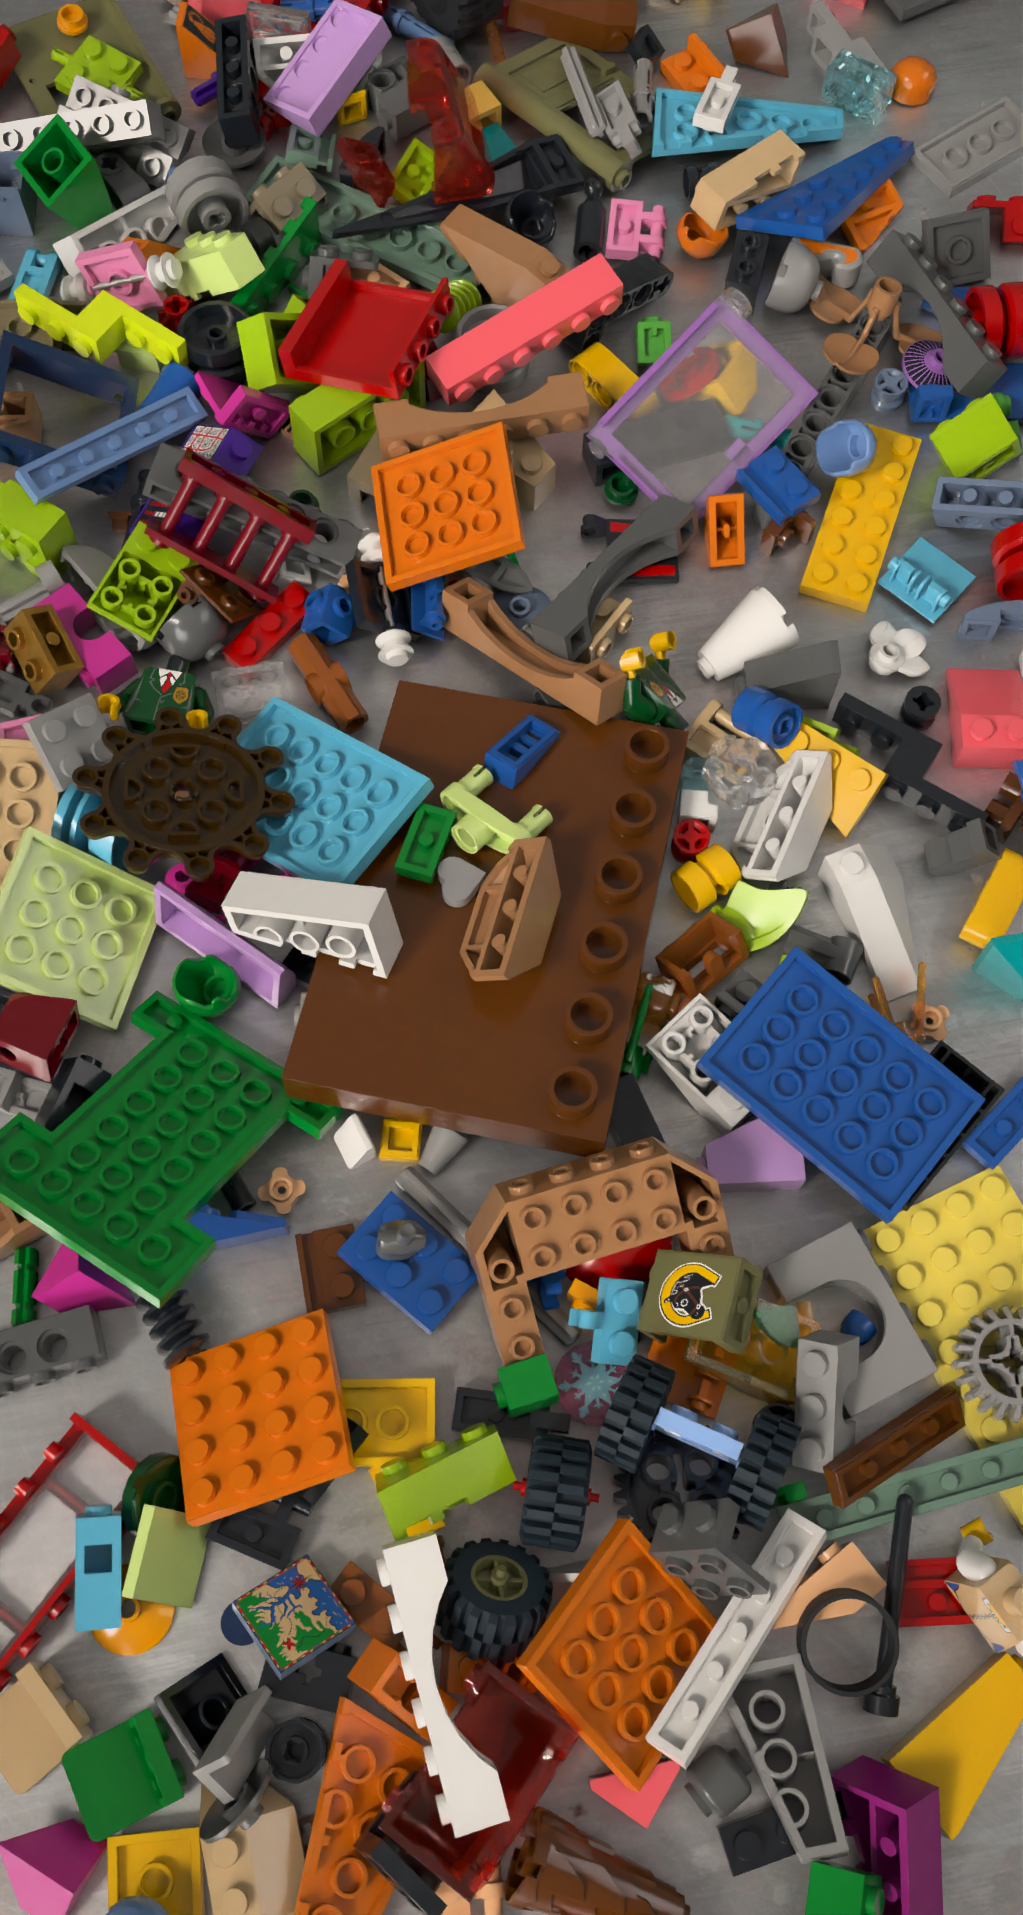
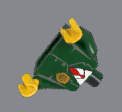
[620,631,689,730]
[97,655,215,735]

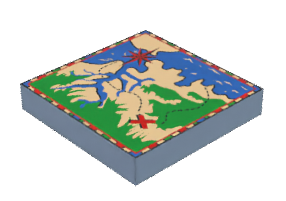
[232,1555,356,1680]

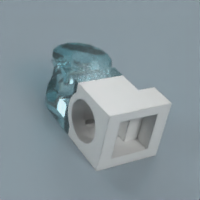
[677,757,718,833]

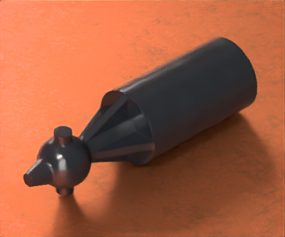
[573,175,606,262]

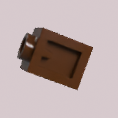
[759,510,816,557]

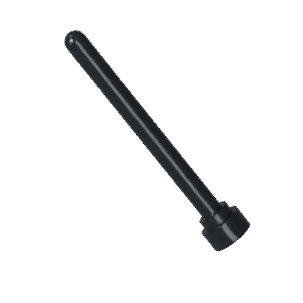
[862,1493,914,1717]

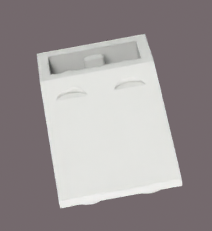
[645,993,753,1136]

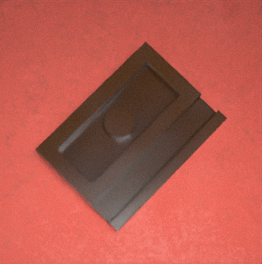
[295,1223,367,1314]

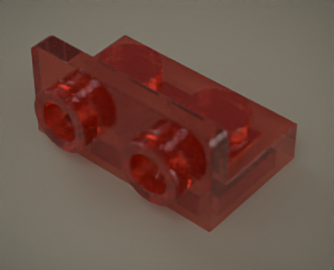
[336,135,396,208]

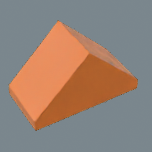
[702,492,745,567]

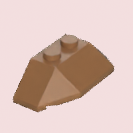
[460,836,561,981]

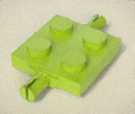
[51,35,147,101]

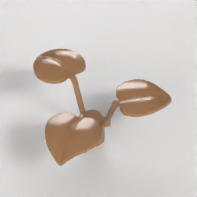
[809,274,943,375]

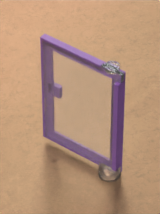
[586,287,819,520]

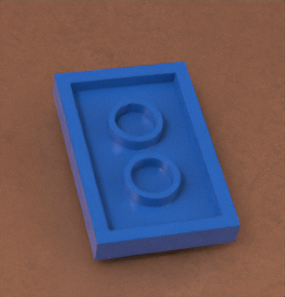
[336,1191,477,1335]

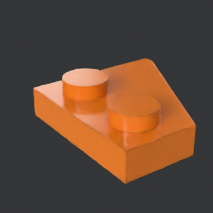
[840,178,904,255]

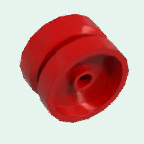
[964,281,1023,360]
[990,522,1023,601]

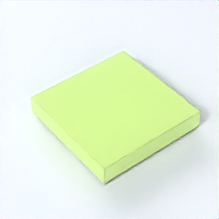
[121,1504,212,1609]

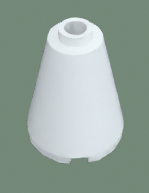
[696,586,800,681]

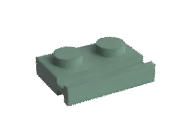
[285,124,337,172]

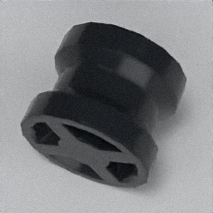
[899,686,941,731]

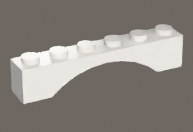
[375,1530,510,1838]

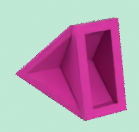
[31,1243,136,1313]
[0,1818,107,1915]

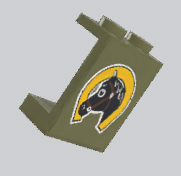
[637,1249,764,1354]

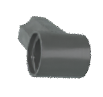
[780,925,863,986]

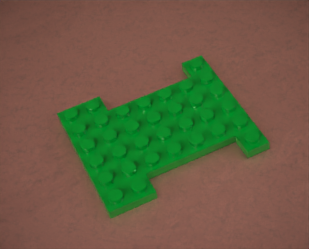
[0,991,344,1309]

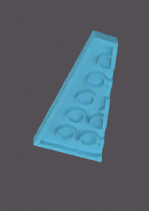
[652,87,844,157]

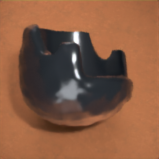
[504,189,557,247]

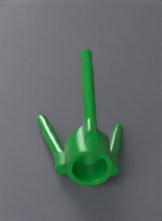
[621,984,668,1081]

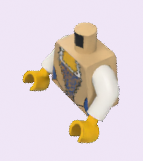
[944,1517,1023,1656]

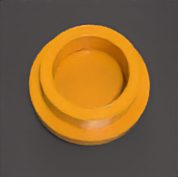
[56,4,89,36]

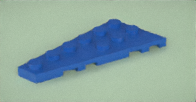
[736,136,914,241]

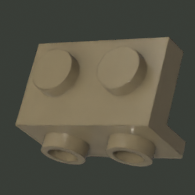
[249,161,327,236]

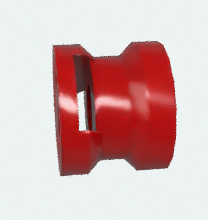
[670,819,710,864]

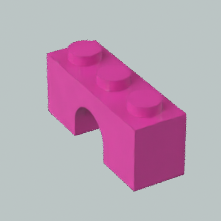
[33,583,138,694]

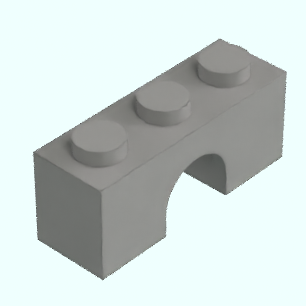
[793,1329,860,1474]

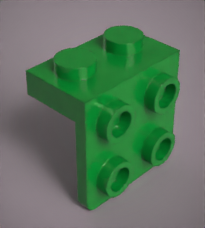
[61,1707,187,1842]

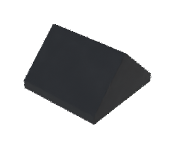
[153,1653,248,1767]

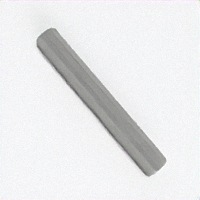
[560,46,607,138]

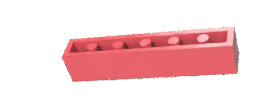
[425,253,623,407]

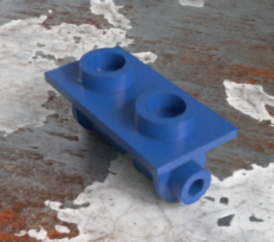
[411,575,446,641]

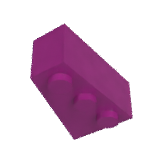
[830,1755,943,1915]

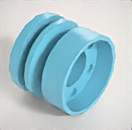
[51,782,129,871]

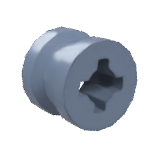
[869,368,908,413]

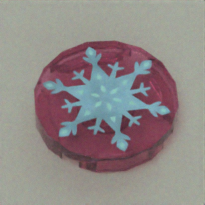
[554,1341,627,1427]

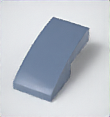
[956,600,1023,641]

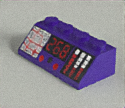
[128,424,264,540]

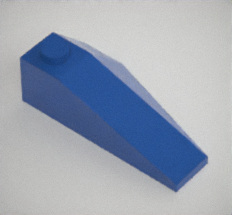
[188,1205,290,1251]

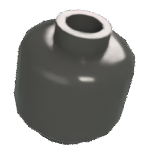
[684,1745,752,1819]

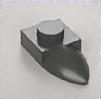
[463,556,533,594]

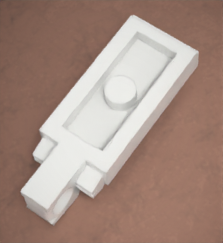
[692,65,742,134]

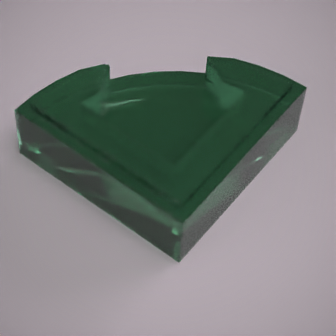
[753,1304,800,1349]

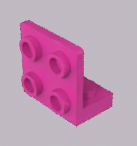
[194,371,291,439]

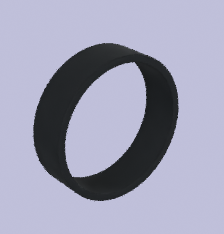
[796,1588,900,1697]

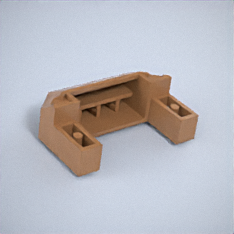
[465,1136,735,1367]

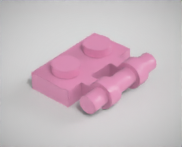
[605,198,667,262]

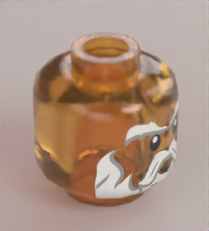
[632,971,683,1027]

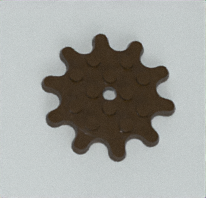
[72,707,295,882]

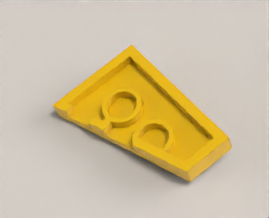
[774,722,889,838]

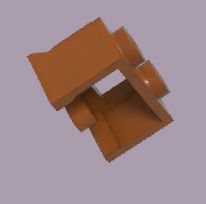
[655,911,749,1001]

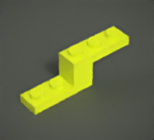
[14,283,189,367]

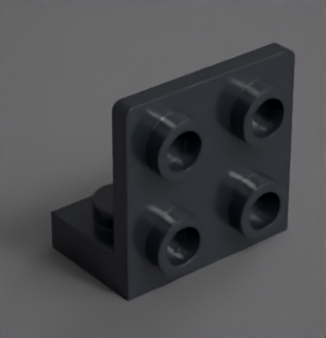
[353,1769,477,1915]

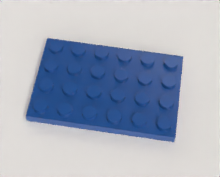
[695,946,986,1224]

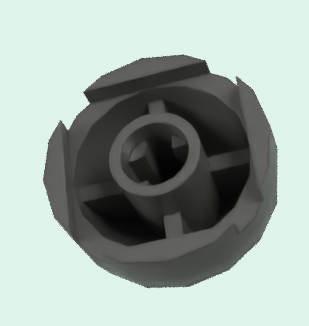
[156,594,229,662]

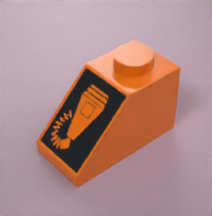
[175,2,217,79]

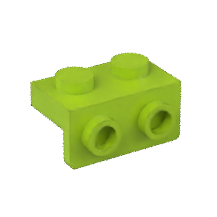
[383,137,453,204]

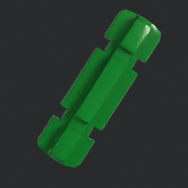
[11,1247,39,1327]

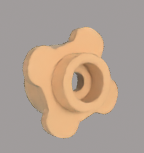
[908,1001,950,1042]
[258,1167,306,1215]

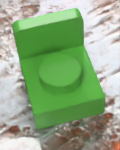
[634,316,671,366]

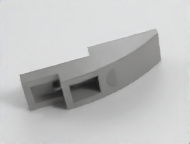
[806,0,895,106]

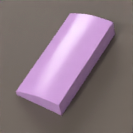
[263,0,392,137]
[154,881,296,1009]

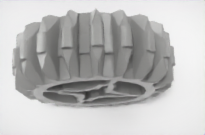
[951,1305,1023,1423]

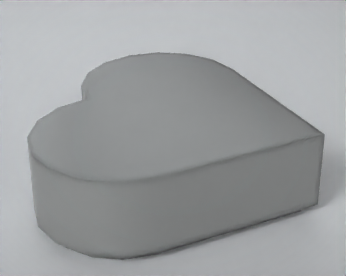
[438,857,486,907]

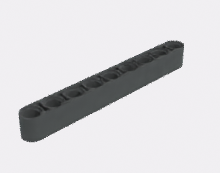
[752,296,902,530]

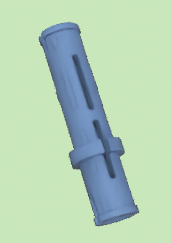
[382,2,455,47]

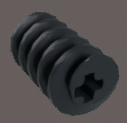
[133,1289,210,1370]

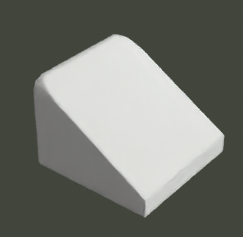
[266,553,312,590]
[334,1113,377,1169]

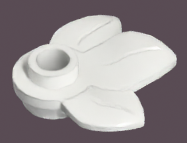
[868,621,930,677]

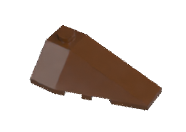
[506,0,638,53]

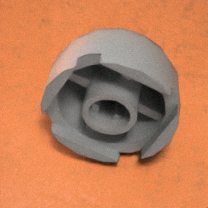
[764,241,824,313]

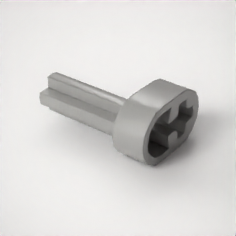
[0,559,66,625]

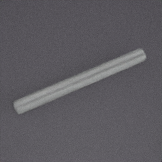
[395,1166,582,1347]

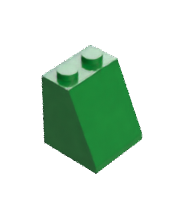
[14,113,114,230]

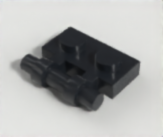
[205,1492,314,1570]

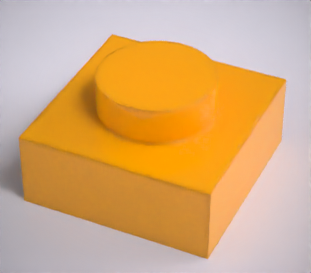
[566,1278,598,1310]

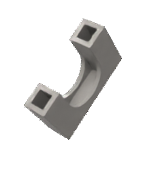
[763,1221,938,1419]

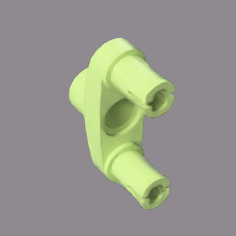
[440,764,553,855]

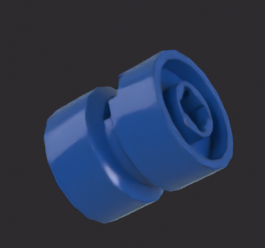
[731,685,803,749]

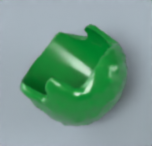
[172,954,242,1018]

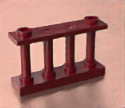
[144,447,317,605]

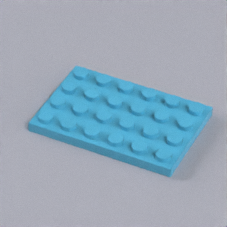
[190,696,434,884]

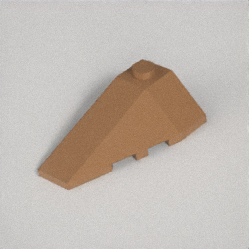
[439,204,571,307]

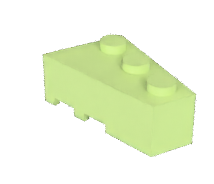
[165,230,265,301]

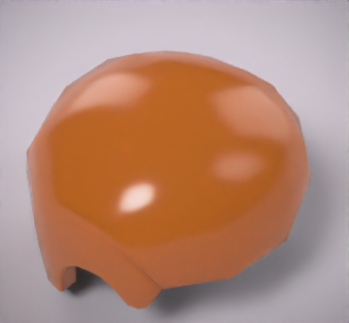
[891,56,938,106]
[676,212,729,259]

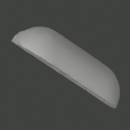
[60,545,162,652]

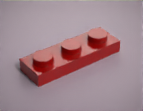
[221,580,310,678]

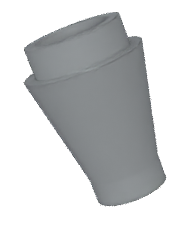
[417,1126,469,1176]

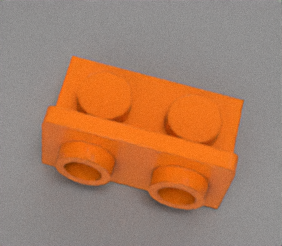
[660,32,726,93]

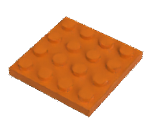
[371,421,526,592]
[170,1308,356,1528]
[516,1518,717,1792]

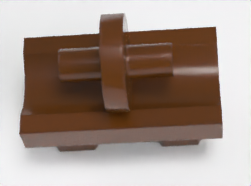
[984,772,1023,844]

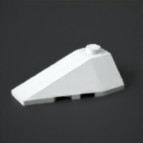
[52,185,178,296]
[817,843,921,1004]

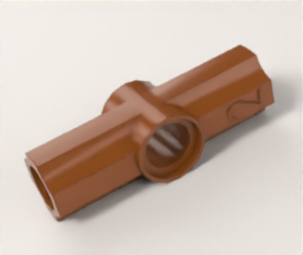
[287,633,369,735]

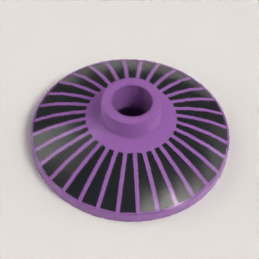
[902,340,958,395]

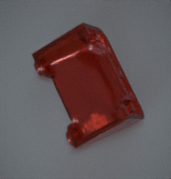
[406,37,495,204]
[378,1660,580,1903]

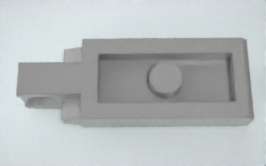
[595,79,643,160]

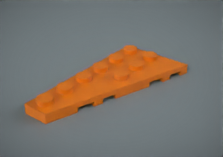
[294,1696,443,1915]

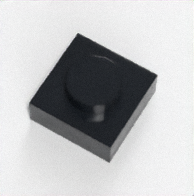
[625,24,666,67]

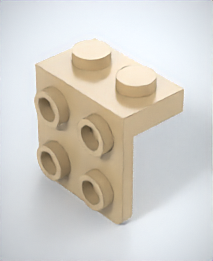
[0,1661,94,1794]

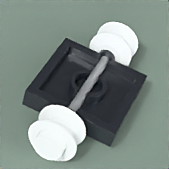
[345,532,422,667]

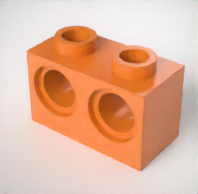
[347,1638,457,1743]

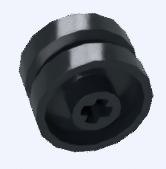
[178,300,250,384]

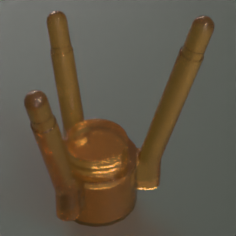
[868,962,927,1045]

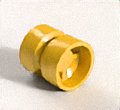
[670,843,742,913]

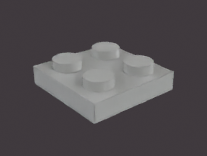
[22,692,114,793]

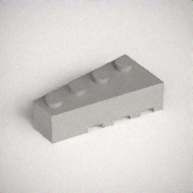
[726,1653,849,1865]

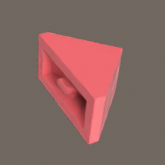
[587,1757,680,1829]

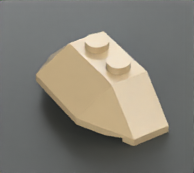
[199,1782,306,1915]

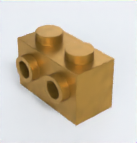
[3,604,85,695]

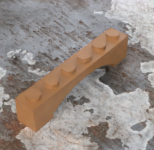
[373,372,589,460]
[442,577,627,726]

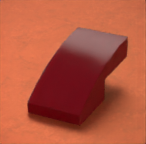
[185,850,252,914]

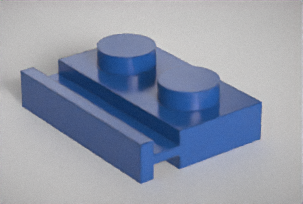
[735,446,821,526]

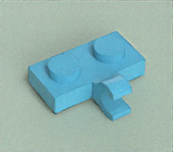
[568,1277,644,1366]

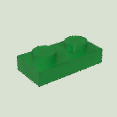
[394,802,457,884]

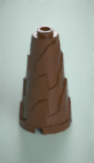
[505,1806,690,1915]

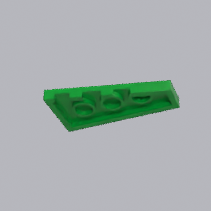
[230,195,321,317]

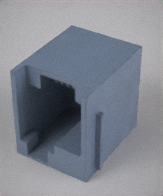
[0,151,37,236]

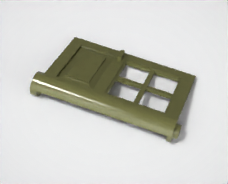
[9,0,182,155]
[472,38,655,192]

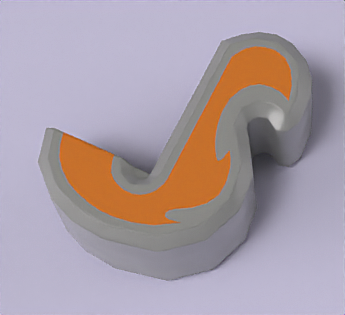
[791,237,863,289]

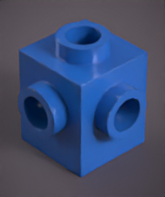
[300,583,355,646]

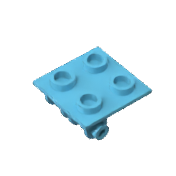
[878,537,976,624]

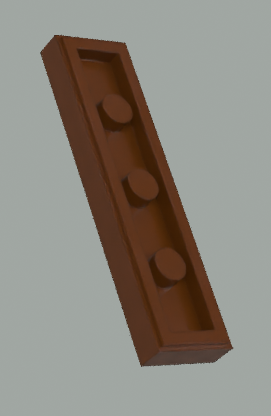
[823,1385,966,1509]

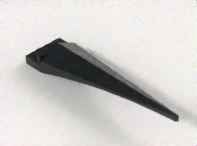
[332,134,585,239]

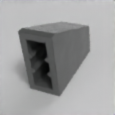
[735,640,841,710]

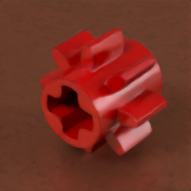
[157,294,195,335]

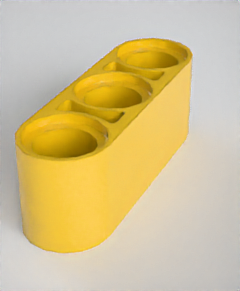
[568,342,659,421]
[958,847,1023,950]

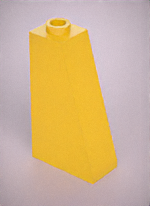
[880,1652,1023,1840]

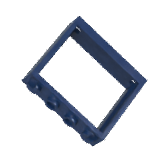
[0,330,139,499]

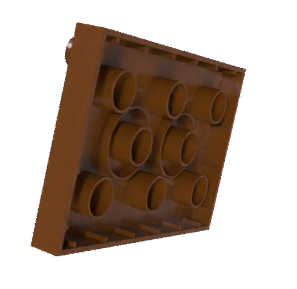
[281,680,689,1157]

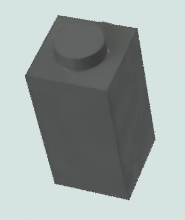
[377,68,448,141]

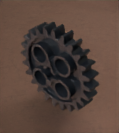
[613,1425,745,1543]

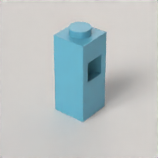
[75,1503,121,1632]

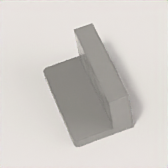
[192,1685,277,1804]

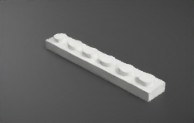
[645,1508,827,1769]

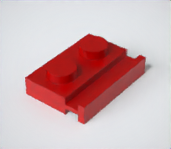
[886,1557,974,1628]

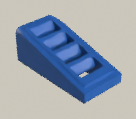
[483,714,560,790]

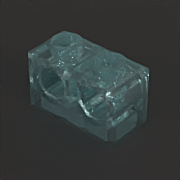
[820,49,897,125]

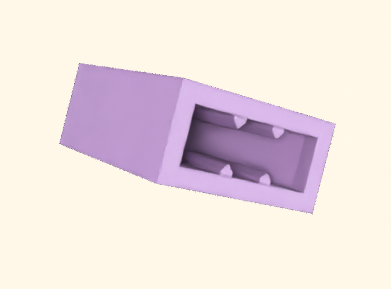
[696,1118,806,1193]

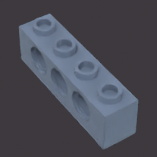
[931,476,1023,531]

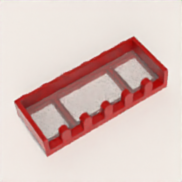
[0,1412,139,1693]

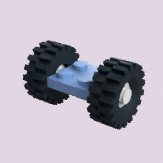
[594,1354,802,1532]

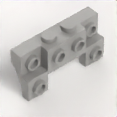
[57,74,196,188]

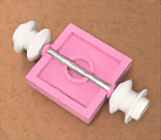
[60,240,183,311]

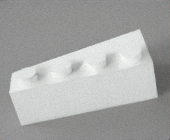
[221,871,403,979]

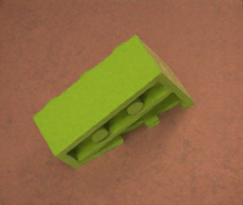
[375,1422,517,1541]

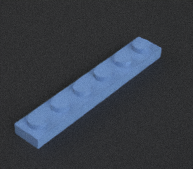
[14,386,208,506]

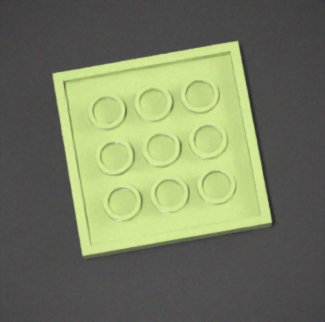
[0,826,157,1032]

